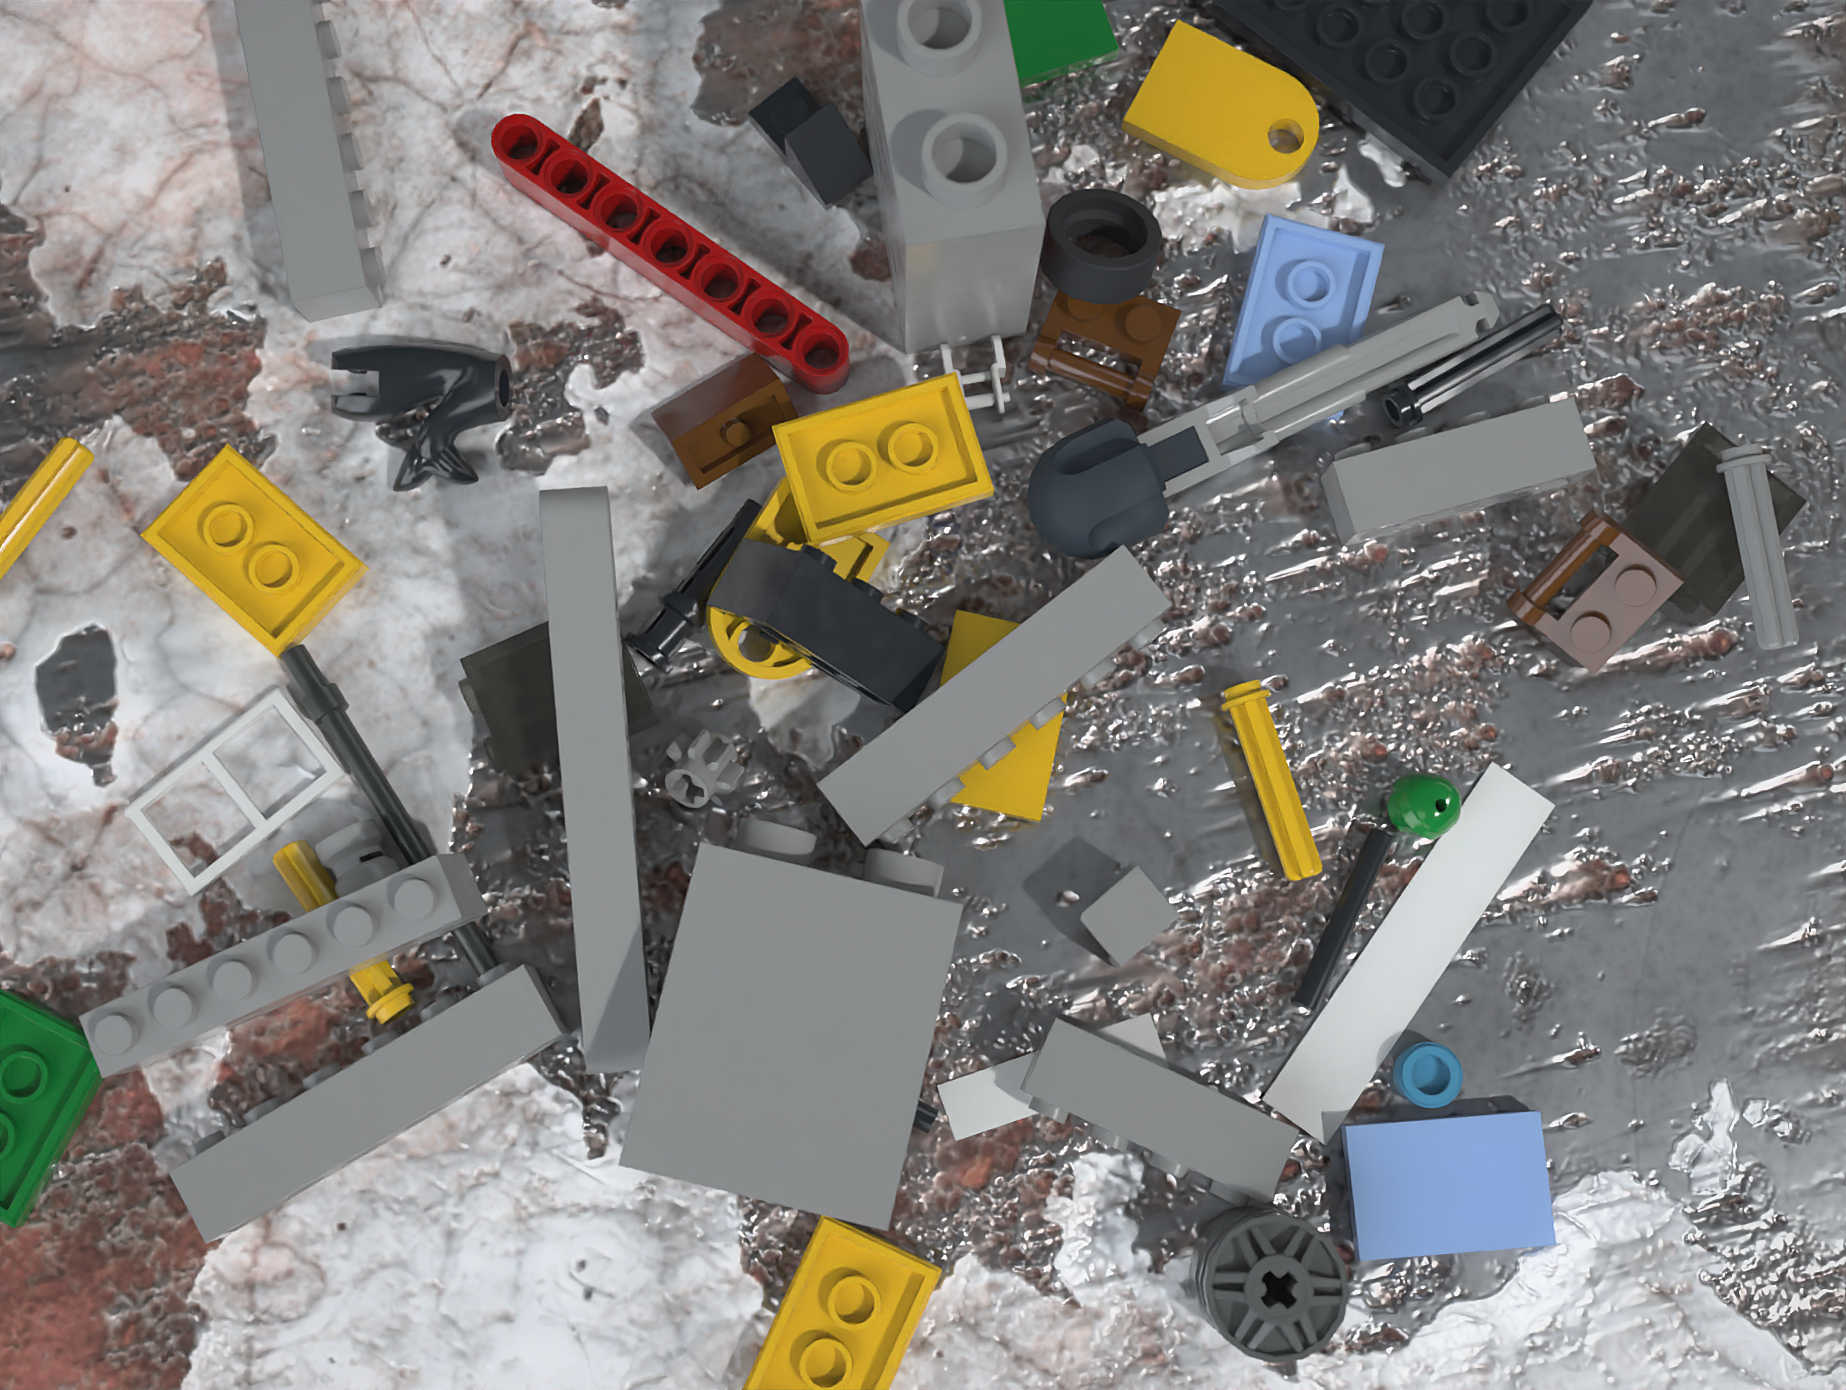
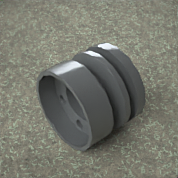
[1189,1204,1350,1364]

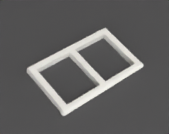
[123,687,348,897]

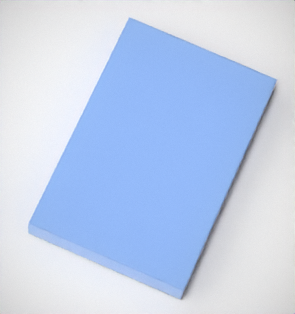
[1219,213,1385,421]
[1341,1110,1556,1261]

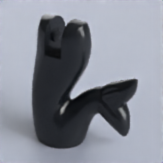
[331,343,513,492]

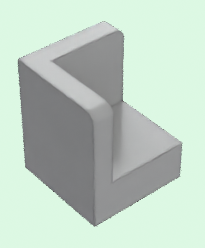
[1080,865,1181,968]

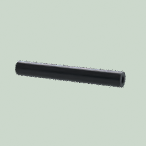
[1292,828,1395,1013]

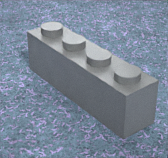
[1320,395,1597,548]
[1020,1017,1300,1209]

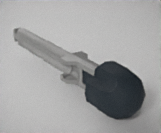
[1027,290,1500,560]

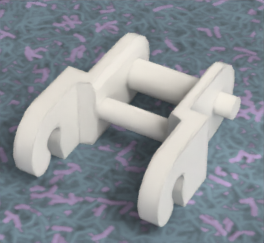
[939,334,1010,414]

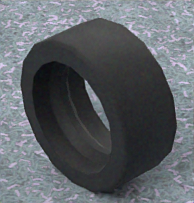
[1039,189,1163,304]

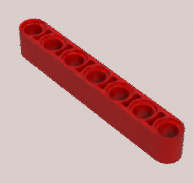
[491,114,850,395]

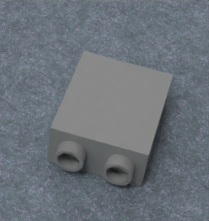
[859,0,1046,355]
[618,818,964,1231]

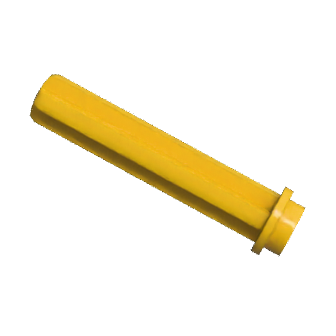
[0,436,94,580]
[1221,679,1322,881]
[272,840,416,1026]

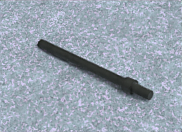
[282,644,501,978]

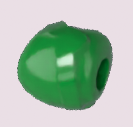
[1387,772,1461,840]

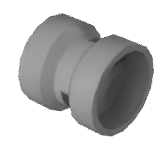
[314,819,400,898]

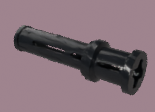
[623,499,763,675]

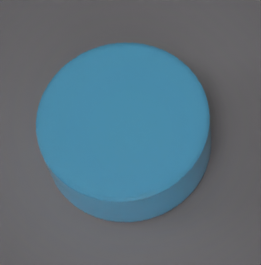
[1393,1042,1463,1108]

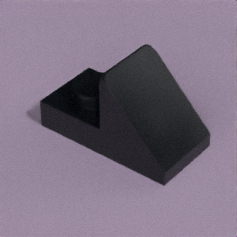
[748,76,873,211]

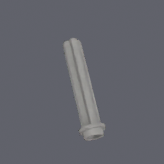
[1716,443,1799,650]

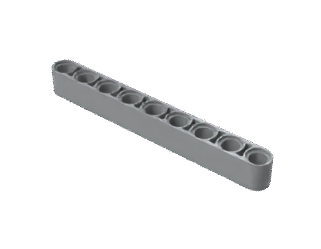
[539,486,652,1075]

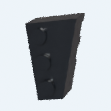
[706,538,946,714]

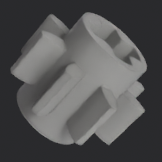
[658,728,744,808]

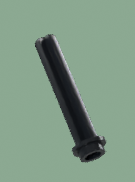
[1381,304,1564,427]

